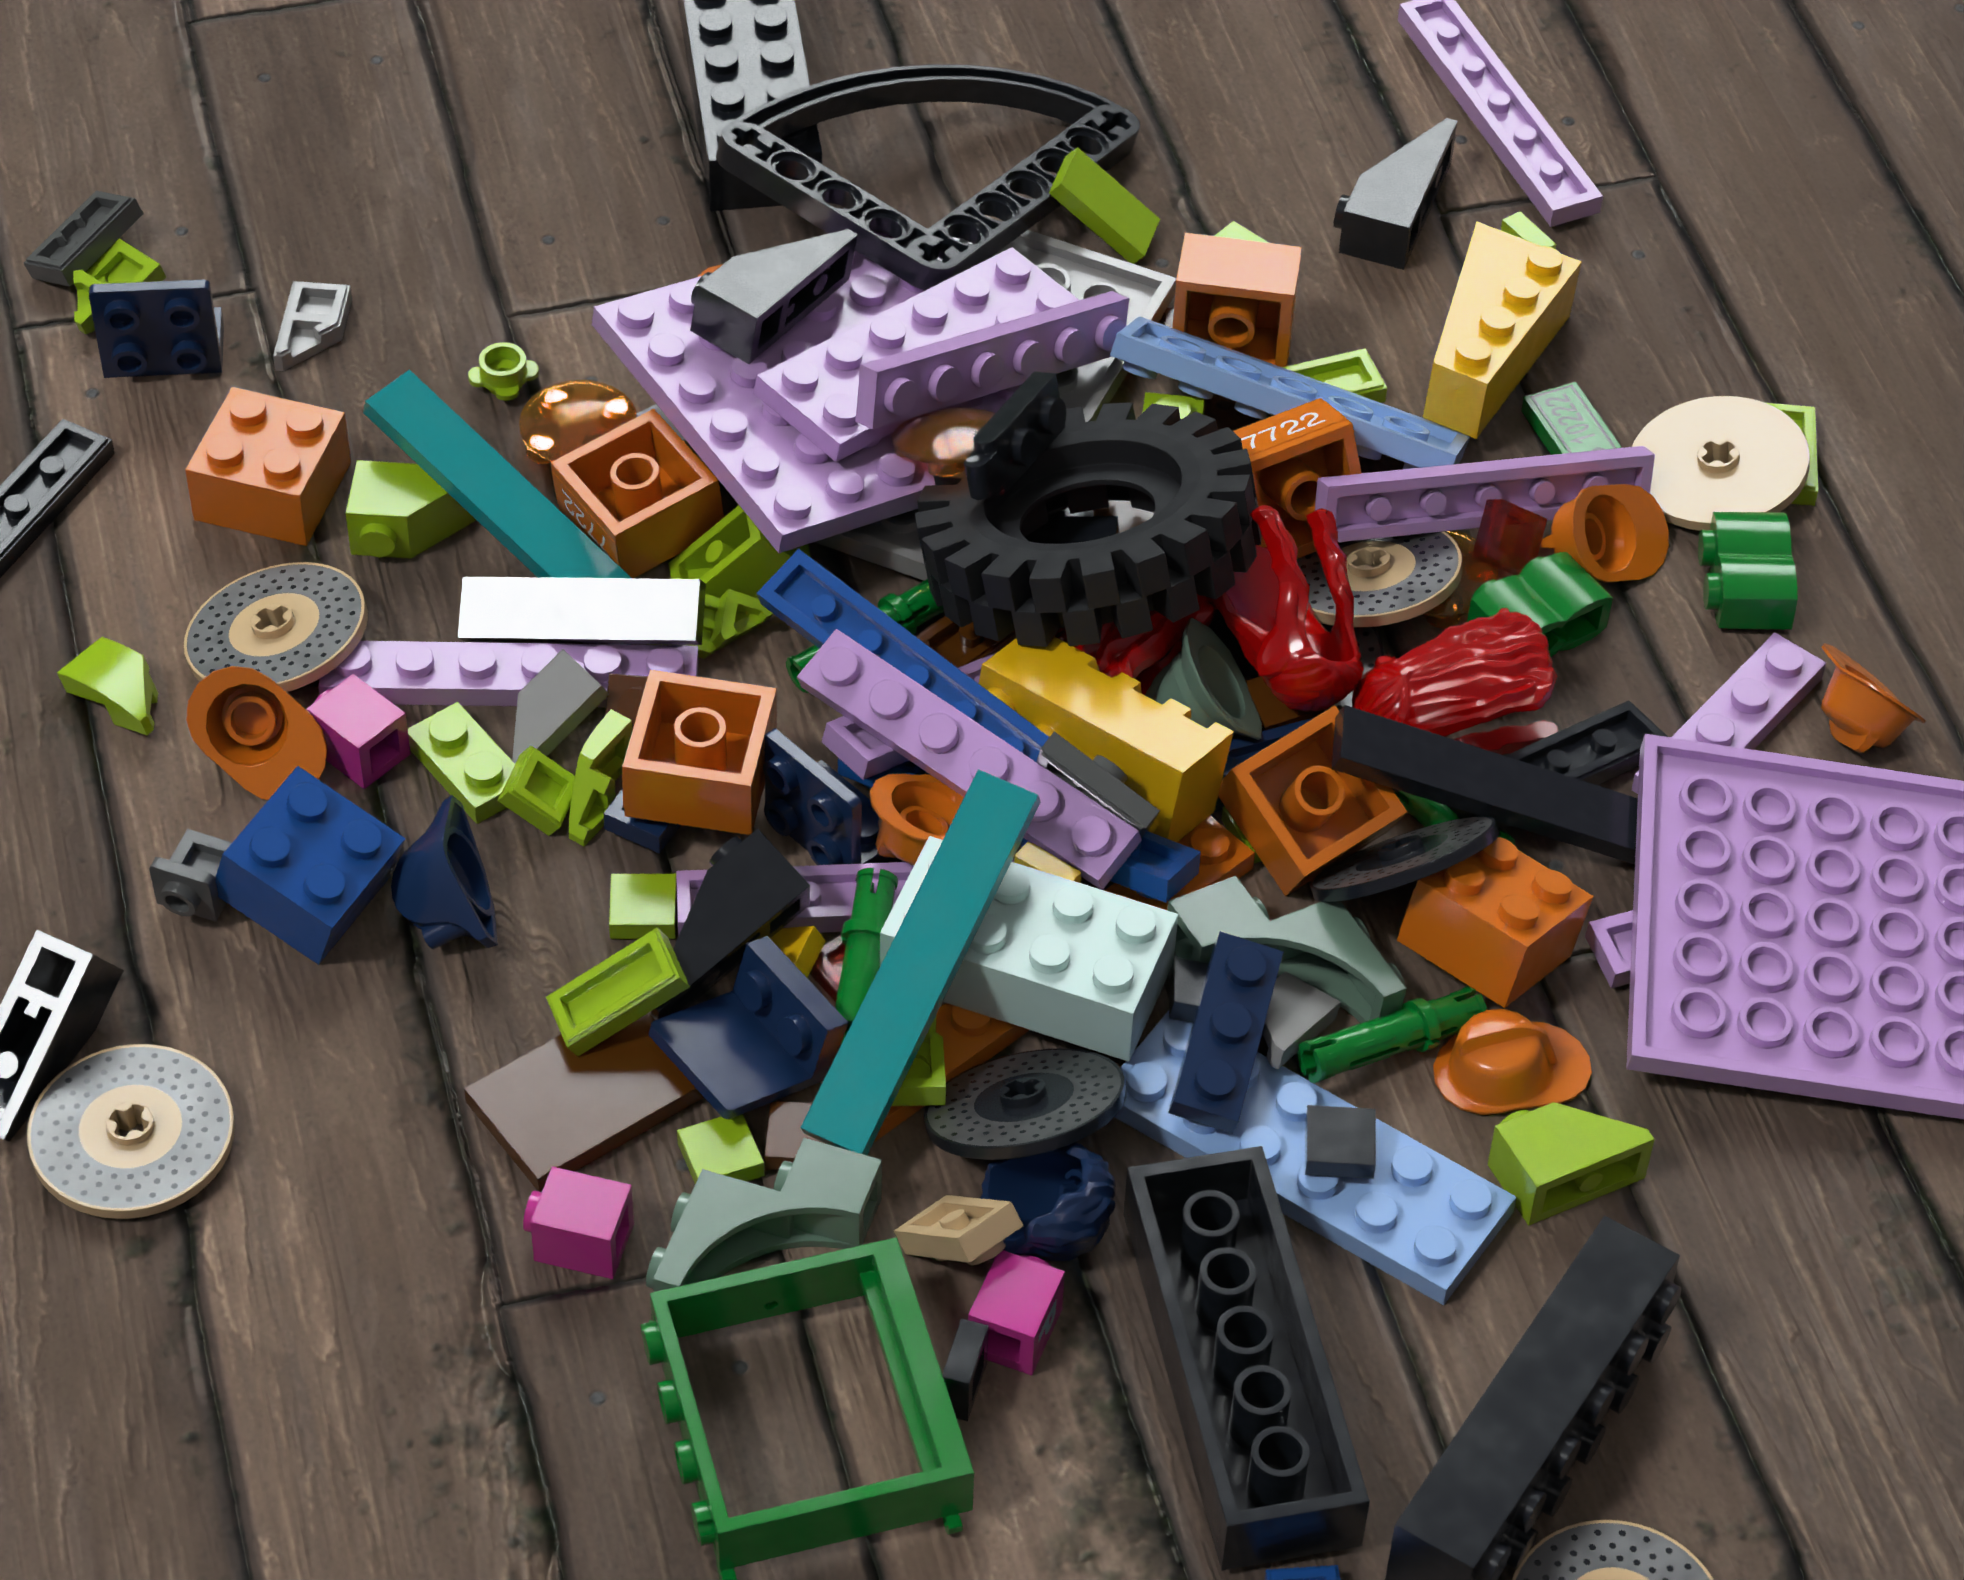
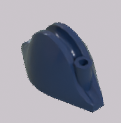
[391,795,498,949]

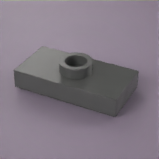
[24,191,144,287]
[1036,732,1160,839]

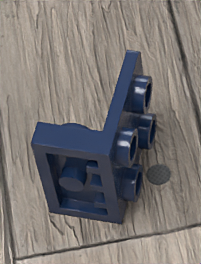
[89,280,224,378]
[763,728,893,865]
[648,936,849,1119]

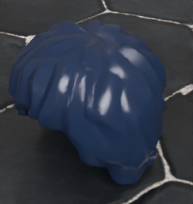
[980,1143,1116,1261]

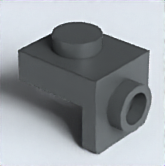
[149,829,232,922]

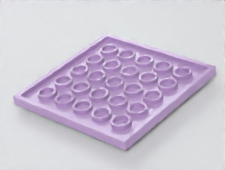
[591,232,1022,553]
[1626,734,1964,1119]

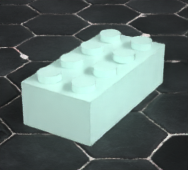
[880,836,1178,1062]

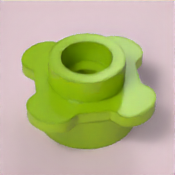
[468,342,539,401]

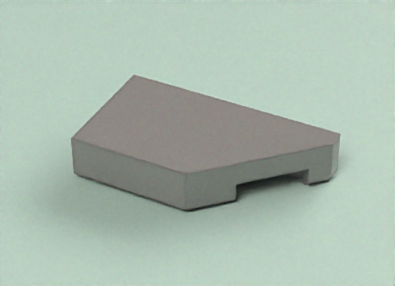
[273,281,352,371]
[512,649,609,764]
[1262,972,1341,1069]

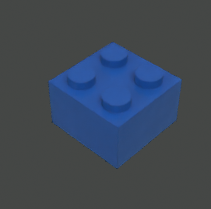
[215,766,406,965]

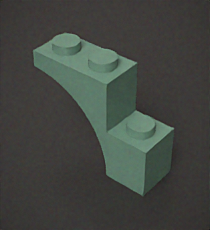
[1167,876,1406,1023]
[646,1138,882,1292]

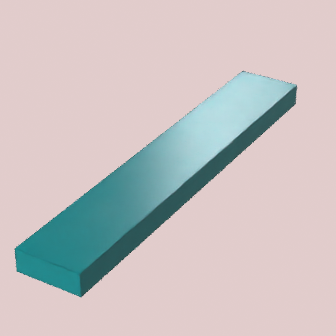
[363,369,631,645]
[800,769,1041,1155]

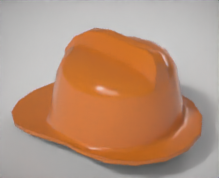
[1540,484,1669,582]
[1821,643,1926,753]
[186,666,327,800]
[869,774,964,865]
[1433,1009,1592,1115]

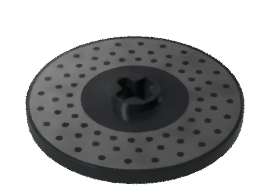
[1309,816,1499,902]
[924,1048,1127,1160]

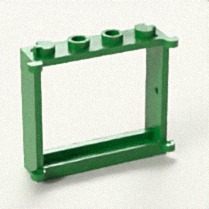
[640,1237,974,1580]

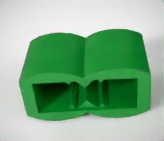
[1698,512,1798,630]
[1467,552,1613,657]

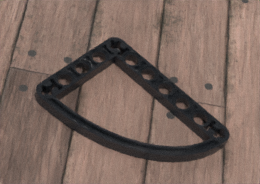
[716,64,1140,291]

